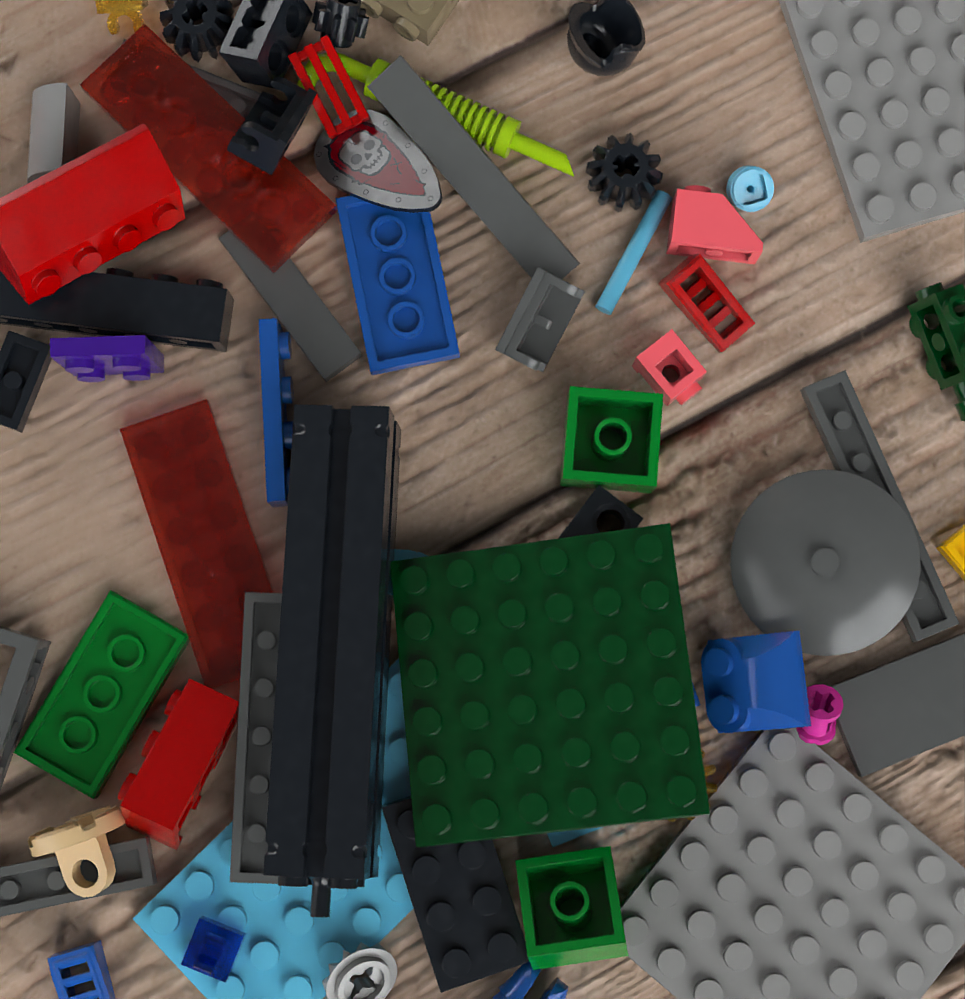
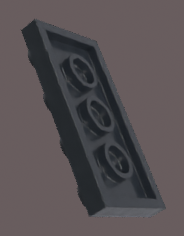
[381,796,530,993]

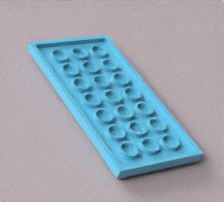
[133,659,413,999]

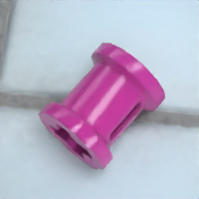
[796,684,844,745]

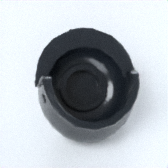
[567,0,645,76]

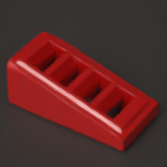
[658,254,755,353]

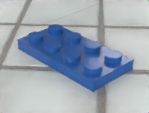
[335,196,460,375]

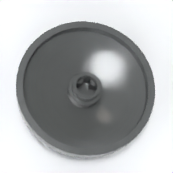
[730,469,921,656]

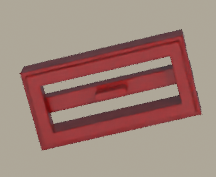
[288,35,371,139]

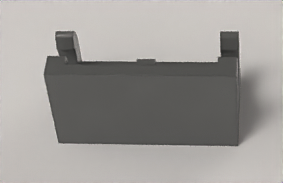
[495,267,585,372]

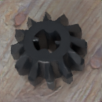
[160,0,234,63]
[586,133,663,213]

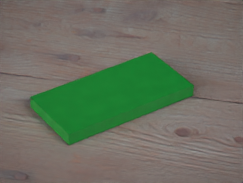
[13,590,192,799]

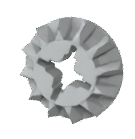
[322,942,397,999]

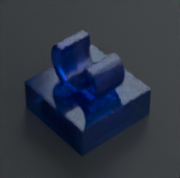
[181,916,247,983]

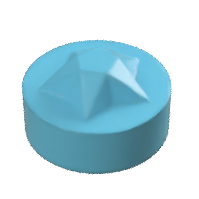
[726,165,774,212]

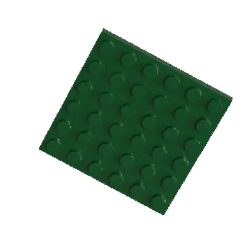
[391,523,710,848]

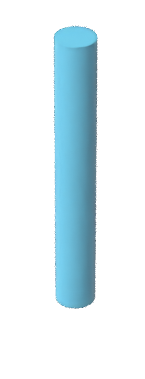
[595,190,672,315]

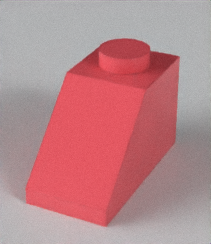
[666,185,763,265]

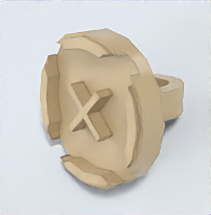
[27,805,126,897]

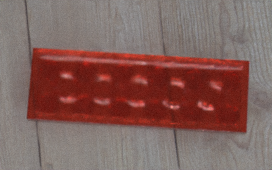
[80,24,337,274]
[120,399,274,689]

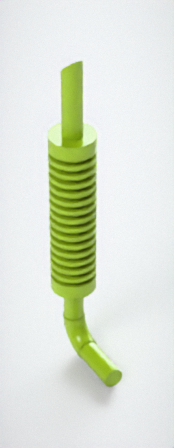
[296,53,574,177]

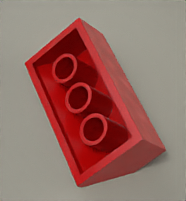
[0,123,186,305]

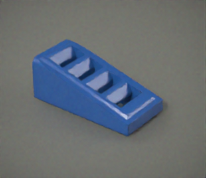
[47,940,116,999]

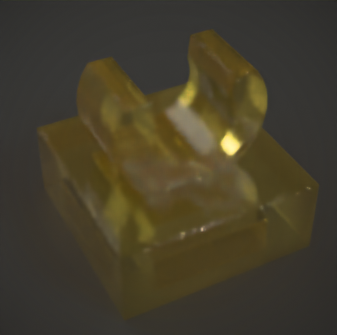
[95,0,149,35]

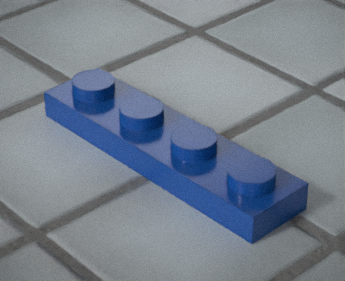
[258,318,295,507]

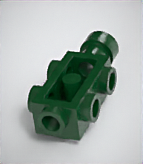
[907,282,965,422]

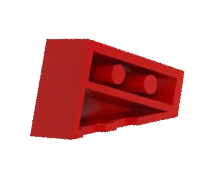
[118,678,239,850]

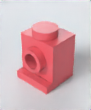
[632,329,707,406]

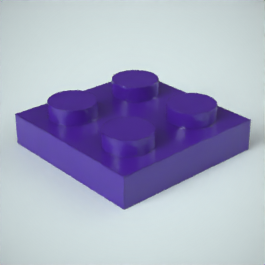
[50,335,164,382]

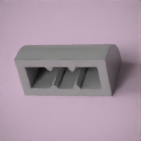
[27,83,80,183]

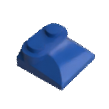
[701,630,811,733]

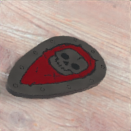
[314,109,443,213]

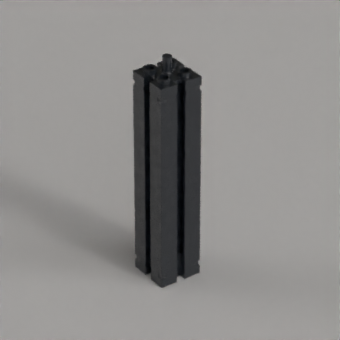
[263,404,401,917]

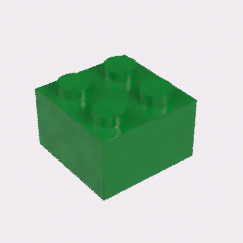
[560,386,663,494]
[515,846,628,970]

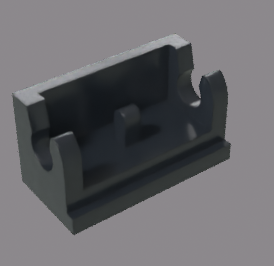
[227,77,317,175]

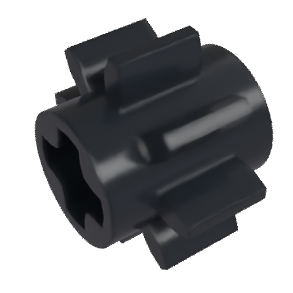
[312,0,369,48]

